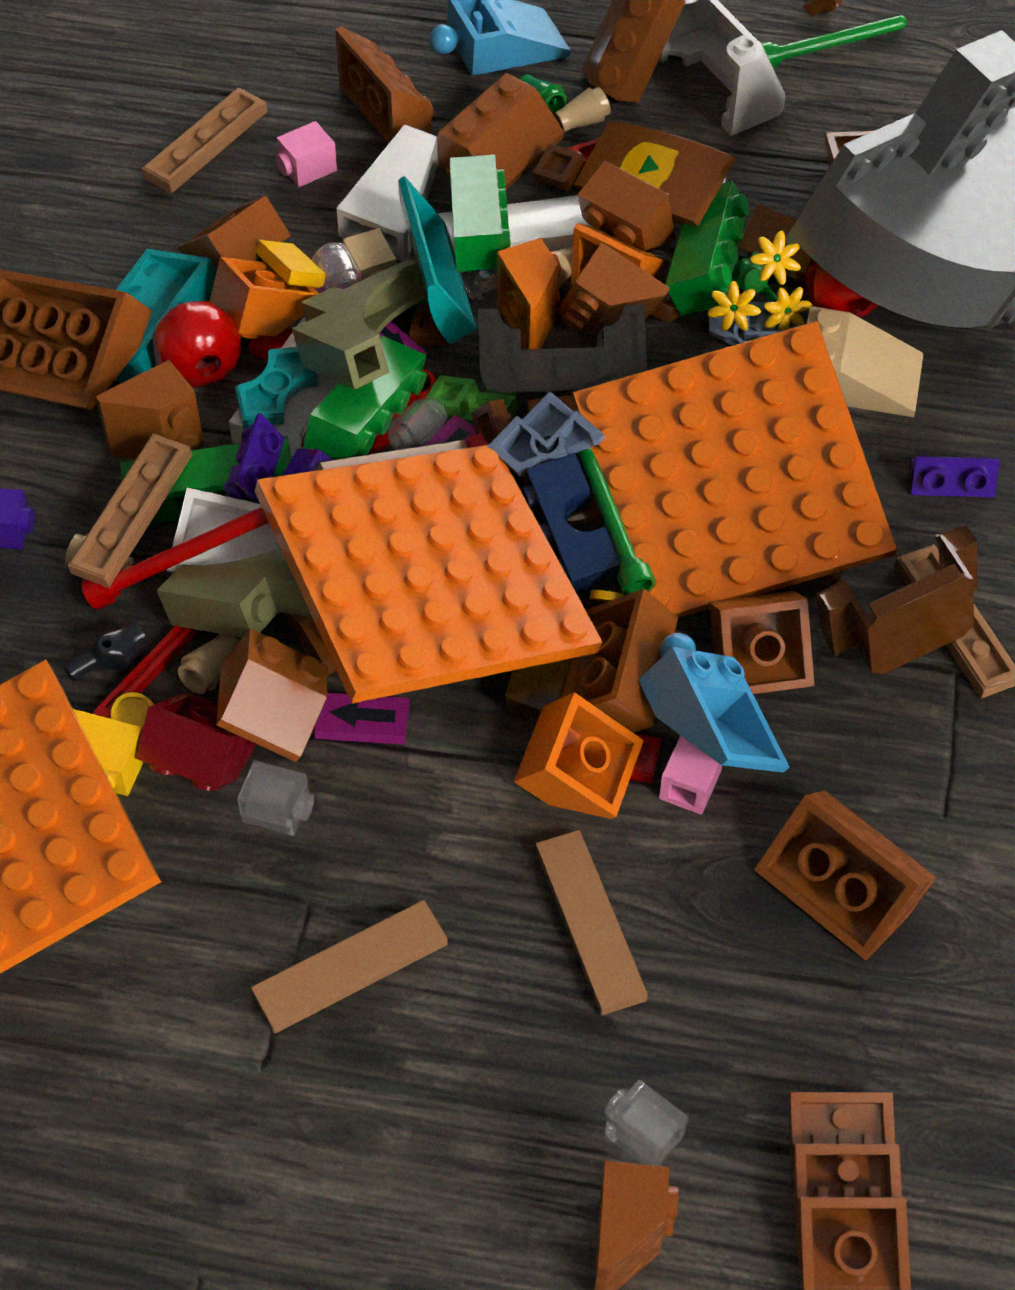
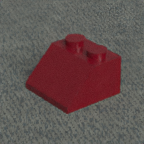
[135,691,256,791]

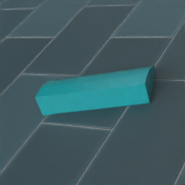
[398,176,477,344]
[114,249,217,383]

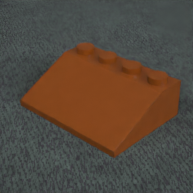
[0,269,152,410]

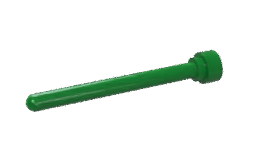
[761,15,907,70]
[577,448,656,596]

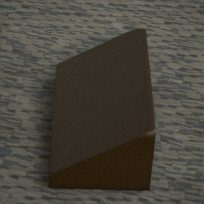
[505,658,571,718]

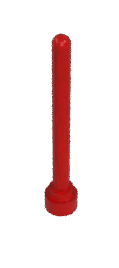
[82,507,269,610]

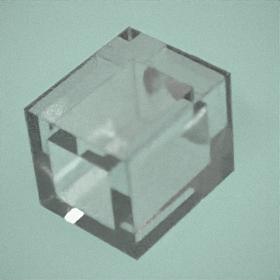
[237,760,314,836]
[604,1079,688,1166]

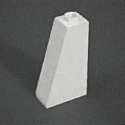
[336,124,438,261]

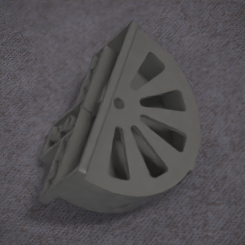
[785,30,1015,329]

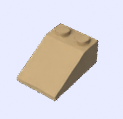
[807,306,923,417]

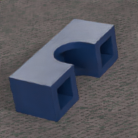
[522,453,621,595]

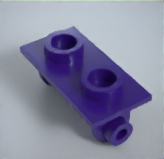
[224,413,285,504]
[909,455,1001,497]

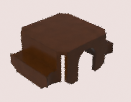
[816,525,977,675]

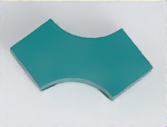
[235,347,317,429]

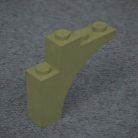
[292,259,426,390]
[157,547,312,638]

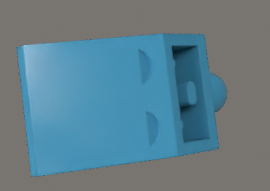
[429,0,571,76]
[638,633,790,773]

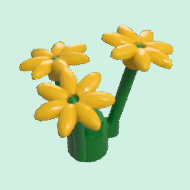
[708,231,812,332]

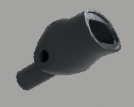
[63,619,148,681]

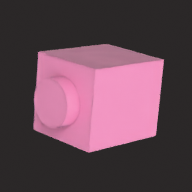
[276,121,337,188]
[659,736,722,815]

